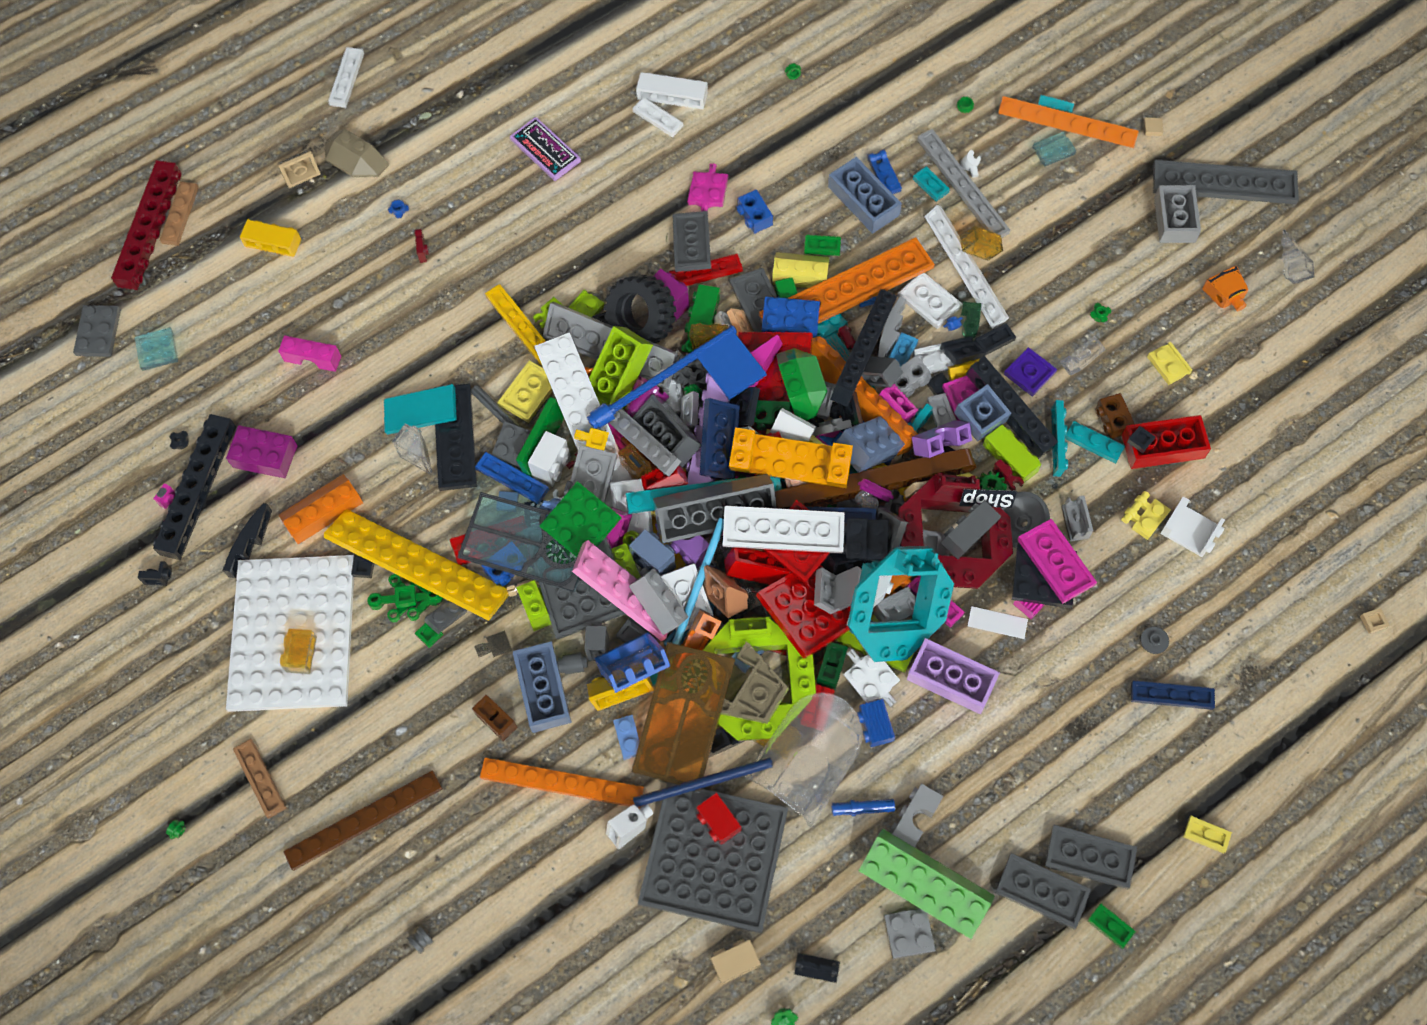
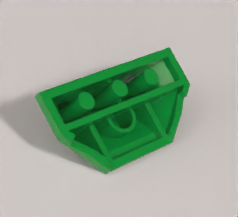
[776,348,828,420]

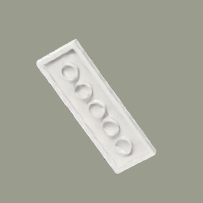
[723,506,844,553]

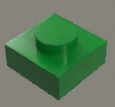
[394,585,417,608]
[414,623,443,648]

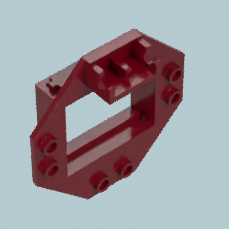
[898,472,1013,589]

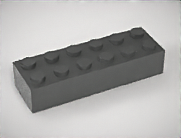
[653,474,777,543]

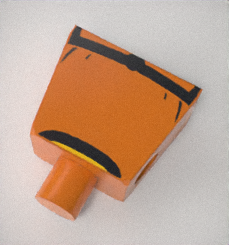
[1202,266,1248,311]

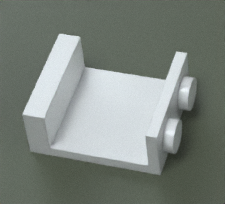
[1160,497,1225,557]

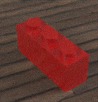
[724,547,790,585]

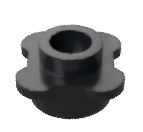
[169,431,189,450]

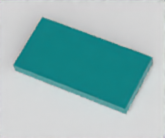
[384,384,457,435]

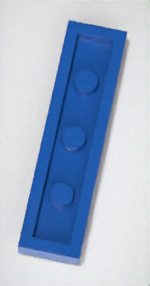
[475,452,549,505]

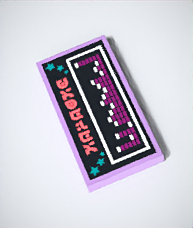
[510,117,581,181]

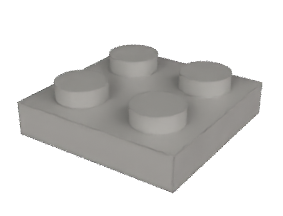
[884,909,936,959]

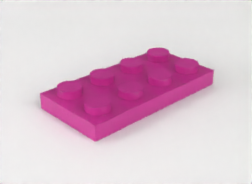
[1017,519,1097,604]

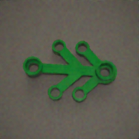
[367,574,443,623]

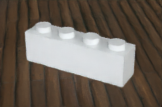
[636,72,708,110]

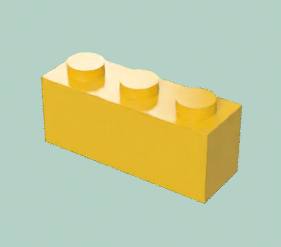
[240,220,301,257]

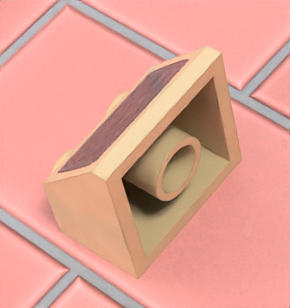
[277,149,321,188]

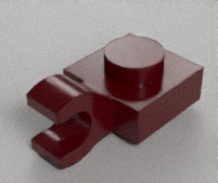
[992,459,1024,491]

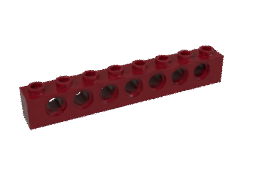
[111,160,182,290]

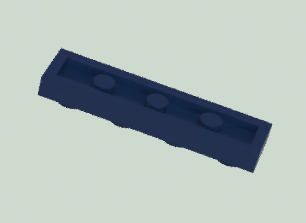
[1131,681,1215,710]

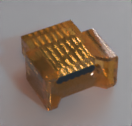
[618,443,652,479]

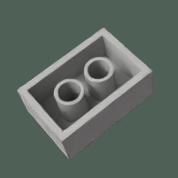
[1154,185,1201,243]

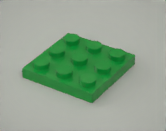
[540,481,622,557]

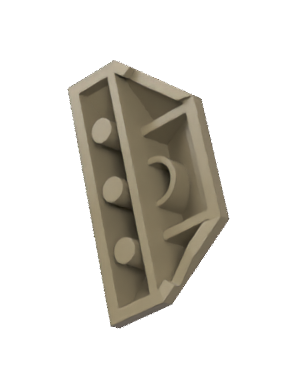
[325,129,389,177]

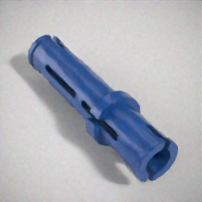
[831,799,895,817]

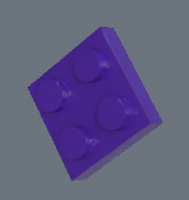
[1004,347,1057,397]

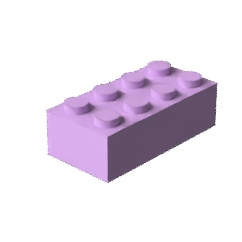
[907,638,1000,715]

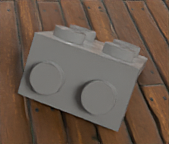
[814,566,862,614]

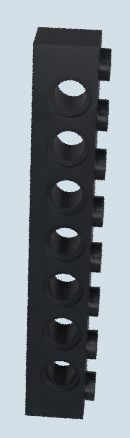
[830,289,897,407]
[153,414,236,560]

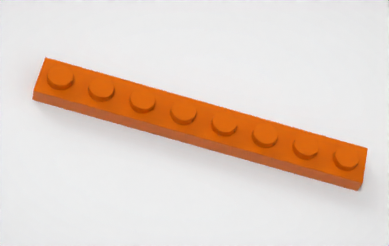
[998,96,1139,148]
[480,758,644,809]

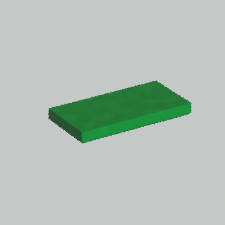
[516,397,564,478]

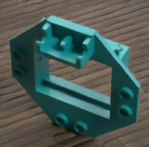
[847,546,954,662]

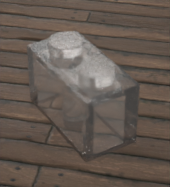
[1059,335,1106,376]

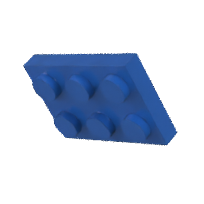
[762,297,820,337]

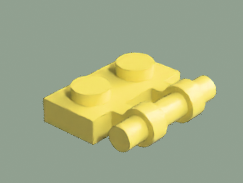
[1121,491,1171,540]

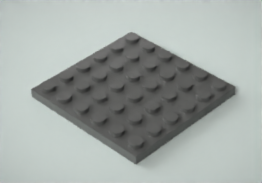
[638,782,788,934]

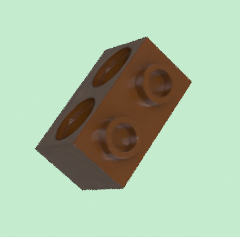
[1096,393,1135,439]
[472,694,518,742]

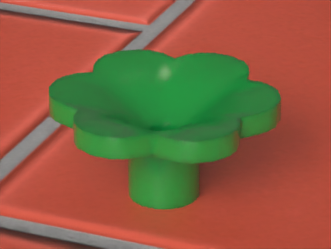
[771,1008,798,1025]

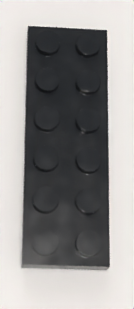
[434,383,477,491]

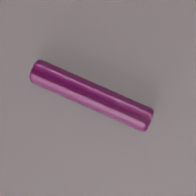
[858,479,894,502]

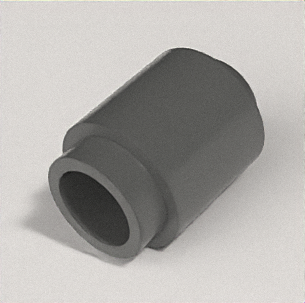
[558,652,588,675]

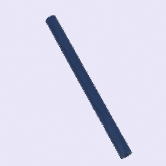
[633,757,773,807]

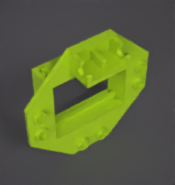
[692,617,816,741]

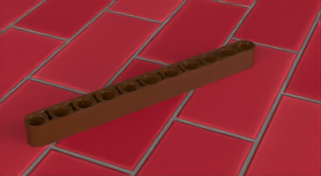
[775,448,976,509]

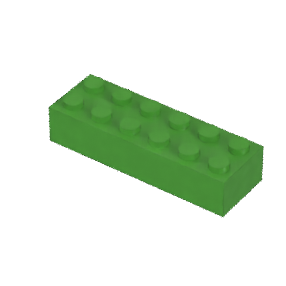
[859,829,995,939]

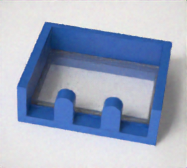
[594,632,670,693]

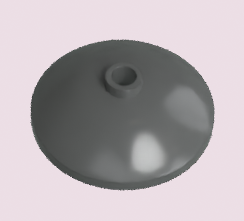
[1000,492,1050,548]

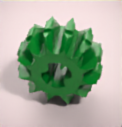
[976,470,1007,490]

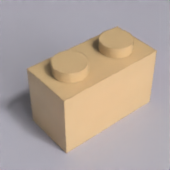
[711,939,761,985]

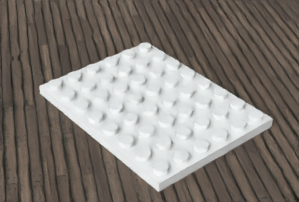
[226,555,354,712]

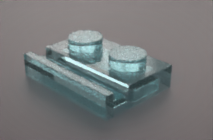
[1032,132,1077,167]

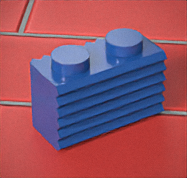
[857,699,895,748]

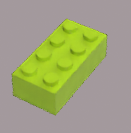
[589,326,653,409]

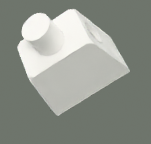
[606,804,653,850]

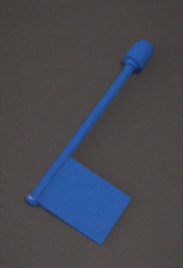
[587,325,767,429]

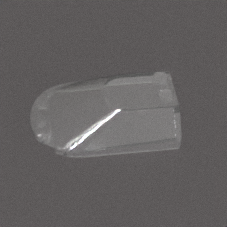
[745,693,862,827]

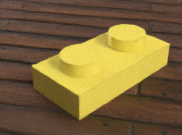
[1183,816,1232,853]

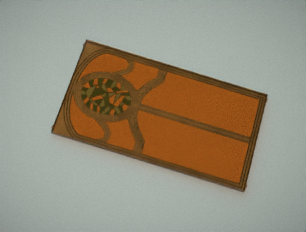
[631,642,735,791]

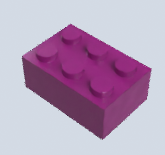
[226,425,298,479]

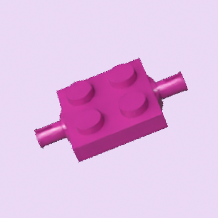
[688,163,728,212]

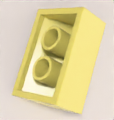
[772,252,830,288]

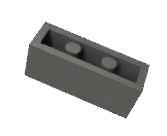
[941,500,1002,559]

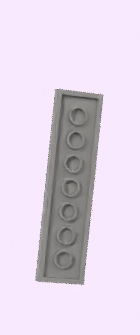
[542,302,678,389]

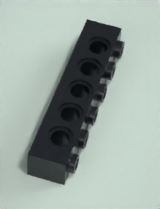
[966,356,1058,459]

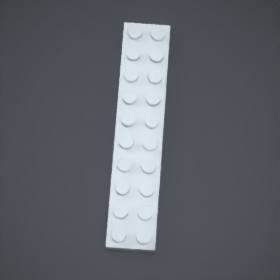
[535,332,631,507]

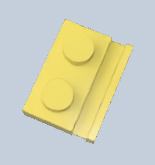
[1147,342,1192,385]

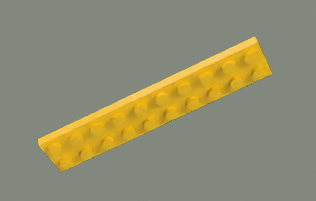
[324,509,509,621]

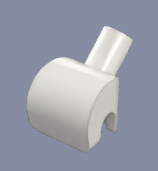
[961,150,981,178]

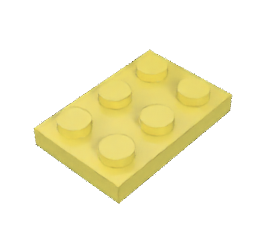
[498,360,553,423]

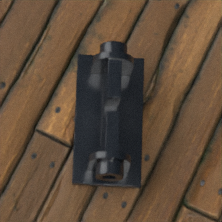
[794,953,840,983]

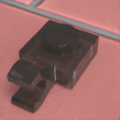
[474,631,512,658]

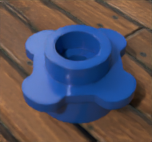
[388,200,409,218]
[944,316,963,331]

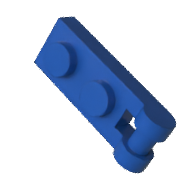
[867,150,902,194]

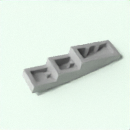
[878,296,906,358]

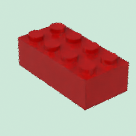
[1121,415,1211,469]

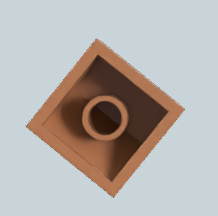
[704,565,748,618]

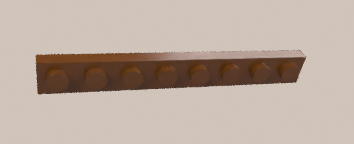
[283,770,443,871]

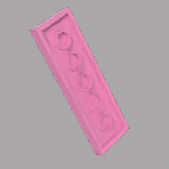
[572,540,668,641]

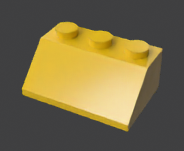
[587,663,654,711]

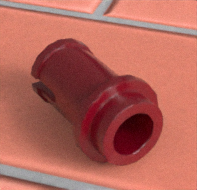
[838,325,856,350]

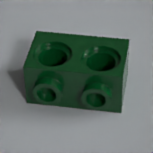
[753,400,793,431]
[817,642,848,691]

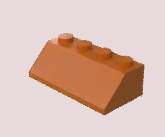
[279,474,363,544]

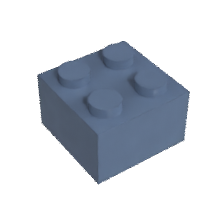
[954,384,1011,442]
[629,529,676,575]

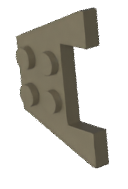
[704,642,789,724]

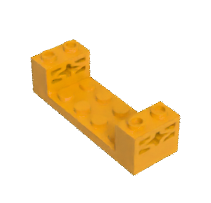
[729,428,853,488]

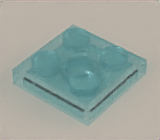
[135,328,178,371]

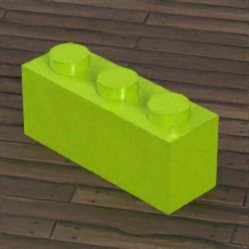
[983,425,1041,483]

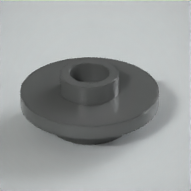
[1140,627,1169,654]

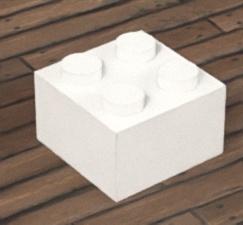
[528,431,571,487]

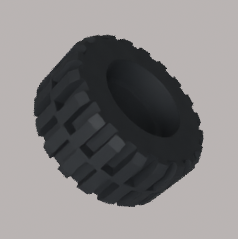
[604,275,676,344]

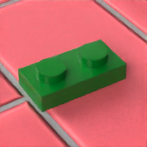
[804,235,841,256]
[1087,903,1136,949]

